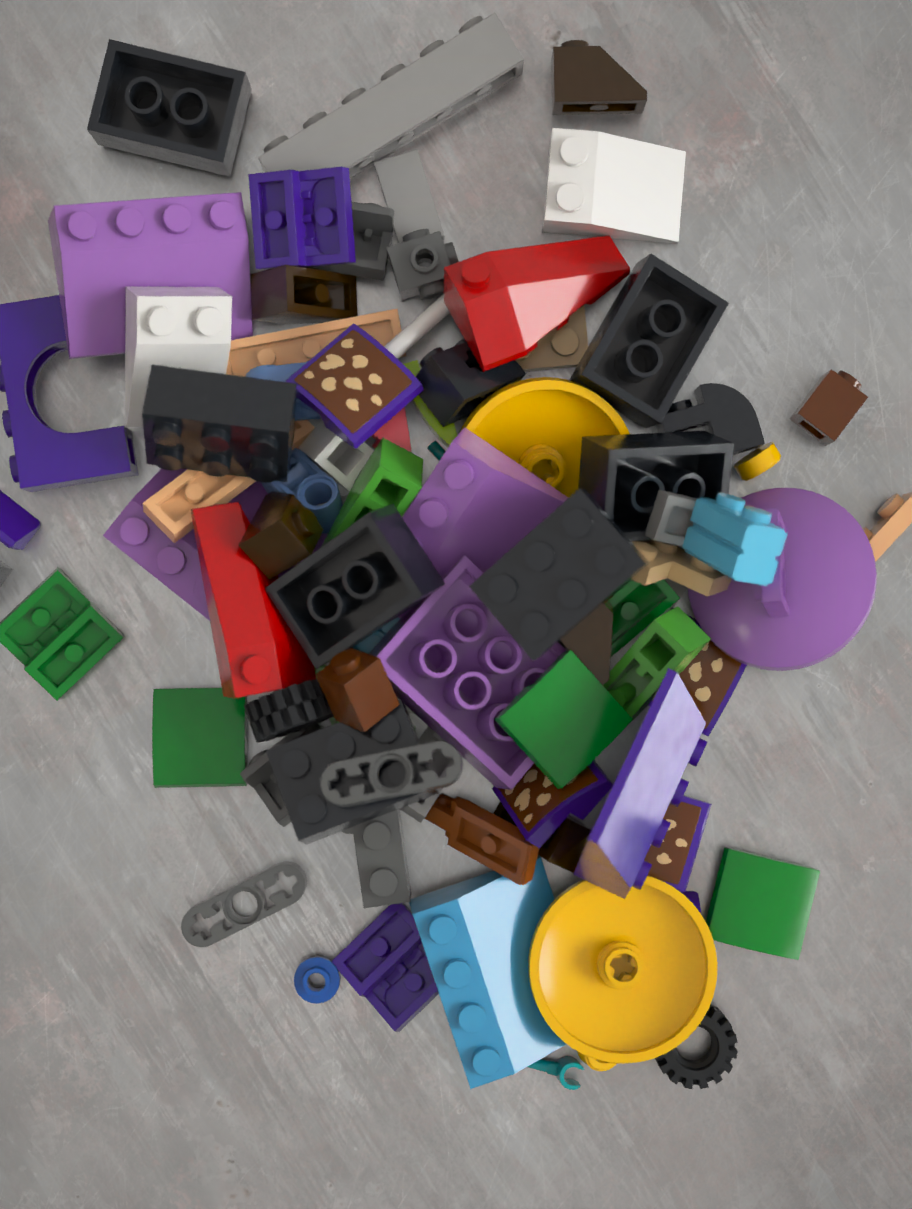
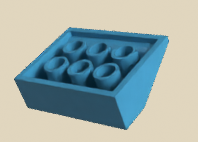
[409,855,566,1089]

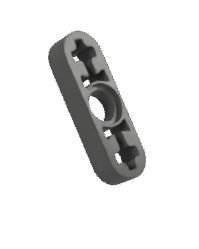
[320,741,463,807]
[181,861,307,947]

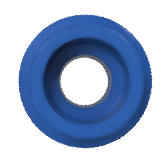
[294,956,340,1004]

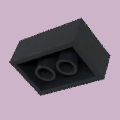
[87,39,252,177]
[569,254,729,428]
[142,365,297,483]
[578,431,734,541]
[469,488,649,661]
[265,504,445,669]
[266,699,439,844]

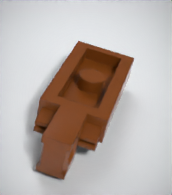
[424,794,539,885]

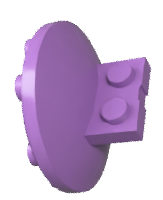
[688,488,877,671]

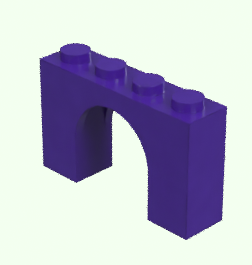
[0,295,139,492]

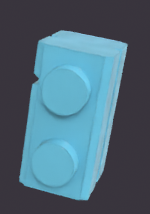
[682,493,787,586]

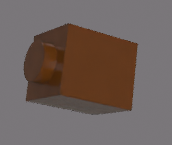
[790,369,868,446]
[315,648,399,732]

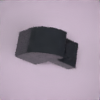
[656,383,765,455]

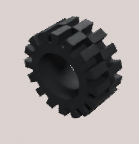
[244,678,334,743]
[655,1004,738,1089]

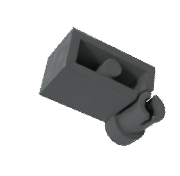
[342,809,412,908]

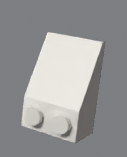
[542,128,686,244]
[125,287,232,427]

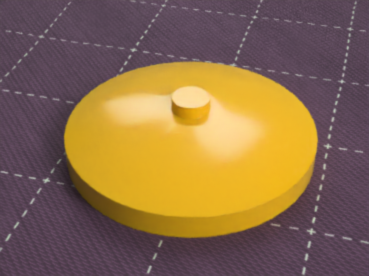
[459,377,630,498]
[528,875,717,1063]

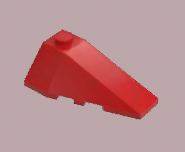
[444,235,630,372]
[191,502,316,698]

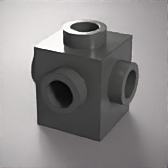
[387,229,458,300]

